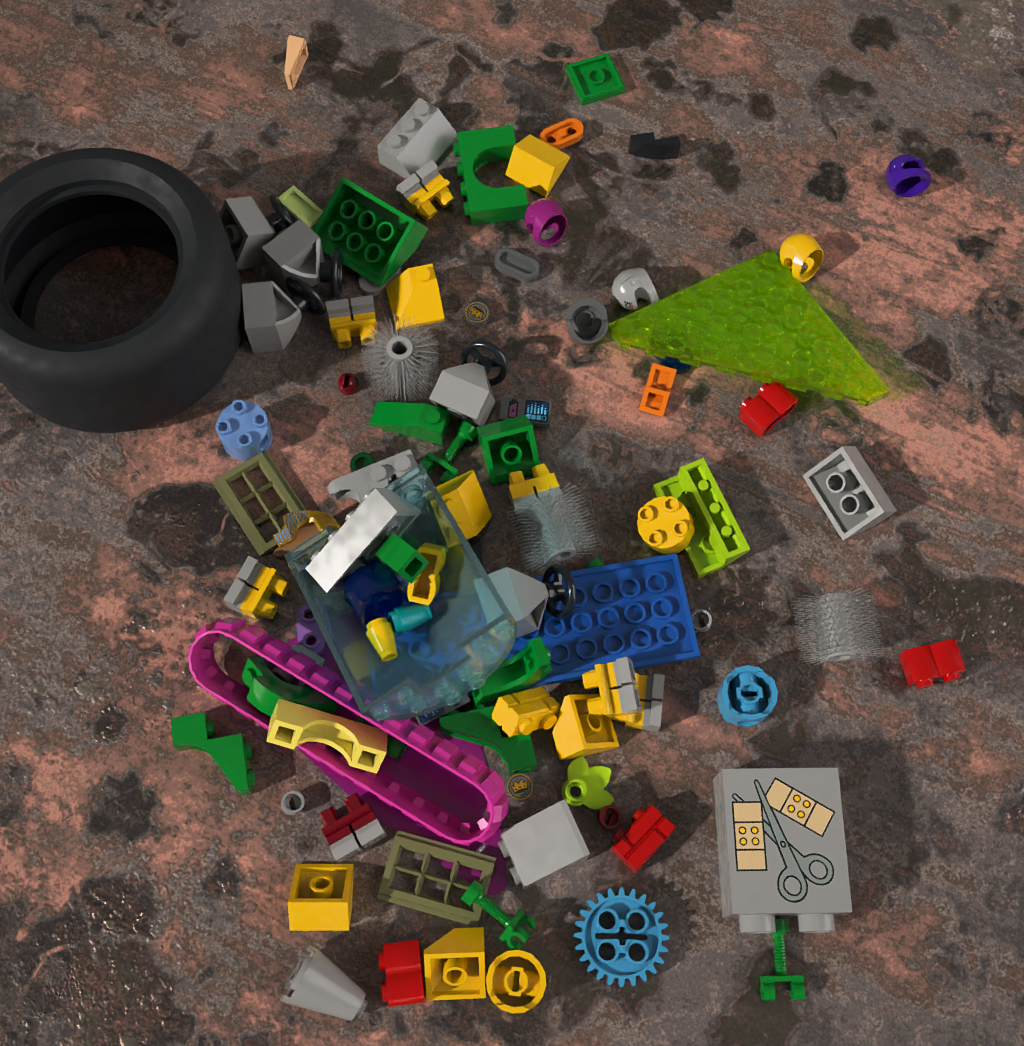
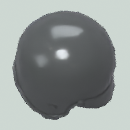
[565,297,608,345]

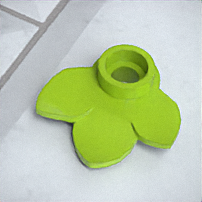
[561,756,614,810]

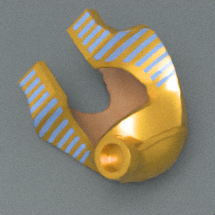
[273,510,341,575]

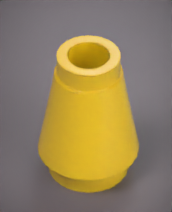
[366,617,398,662]

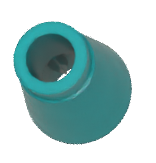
[389,604,432,634]

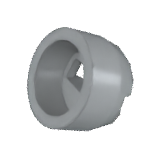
[691,609,712,632]
[281,791,305,815]

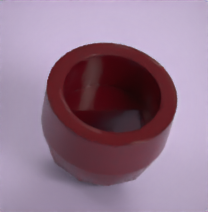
[338,373,359,395]
[597,805,621,829]

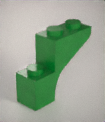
[439,704,537,777]
[170,712,256,795]

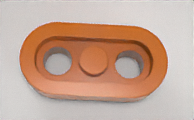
[540,118,584,150]

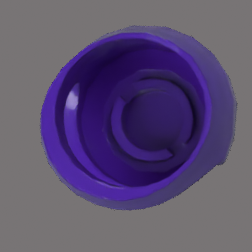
[885,154,931,197]

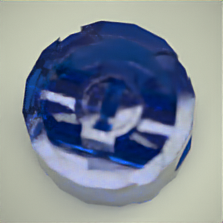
[343,559,408,626]

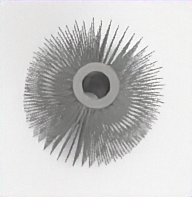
[361,314,439,403]
[507,484,601,572]
[792,587,885,666]

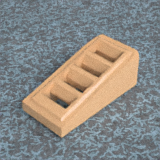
[285,35,309,90]

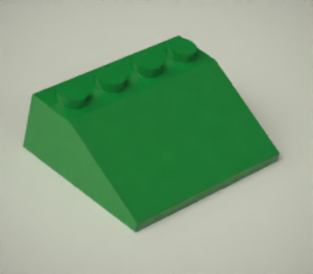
[313,177,429,287]

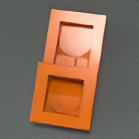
[639,363,677,417]

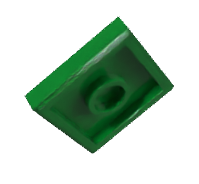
[566,53,625,106]

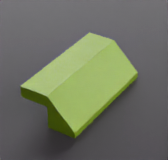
[653,458,750,579]

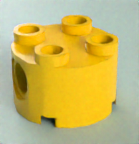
[637,496,695,555]
[486,950,546,1014]

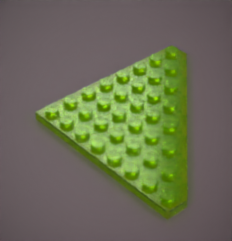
[607,249,890,407]

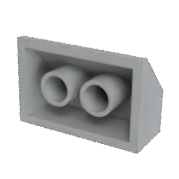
[377,97,457,179]
[803,446,897,541]

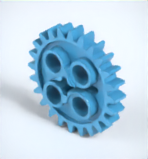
[573,887,670,988]

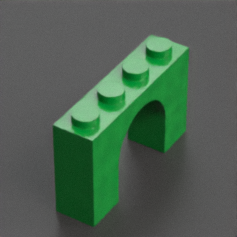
[453,125,528,226]

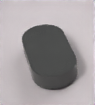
[494,248,541,283]

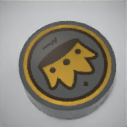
[465,301,489,327]
[506,773,534,803]

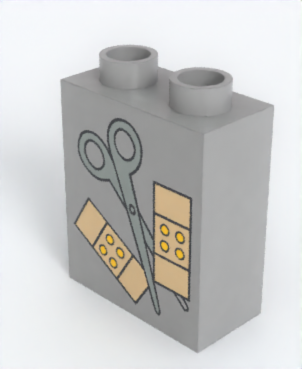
[713,767,852,934]

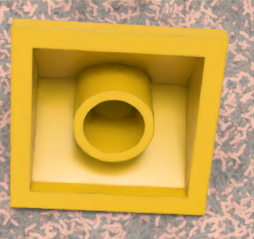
[505,134,570,198]

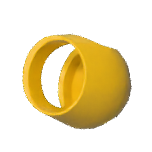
[779,233,824,282]

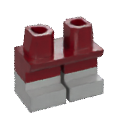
[320,793,388,863]

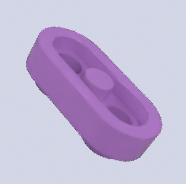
[296,603,326,655]

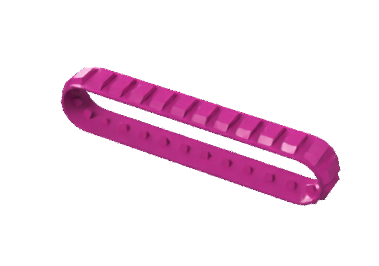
[188,617,509,846]

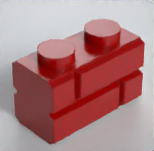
[610,805,676,873]

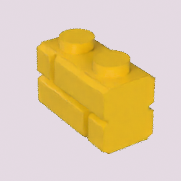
[492,687,560,737]

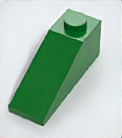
[369,401,450,446]

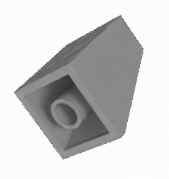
[498,799,590,889]

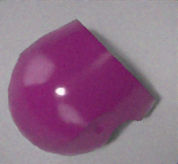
[525,198,567,247]

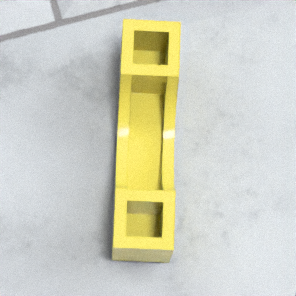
[266,698,388,774]

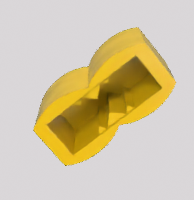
[407,542,446,605]

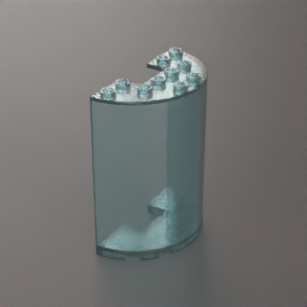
[284,463,517,721]

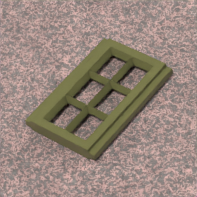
[212,451,307,557]
[377,830,496,927]

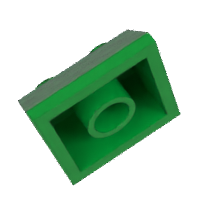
[476,415,540,485]

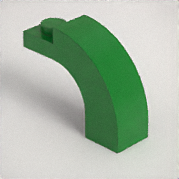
[375,533,429,584]
[467,637,552,705]
[241,655,338,717]

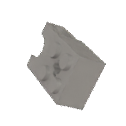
[327,449,431,524]

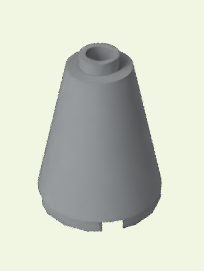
[280,944,368,1021]

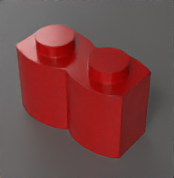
[738,380,799,438]
[898,639,966,689]
[378,939,426,1008]

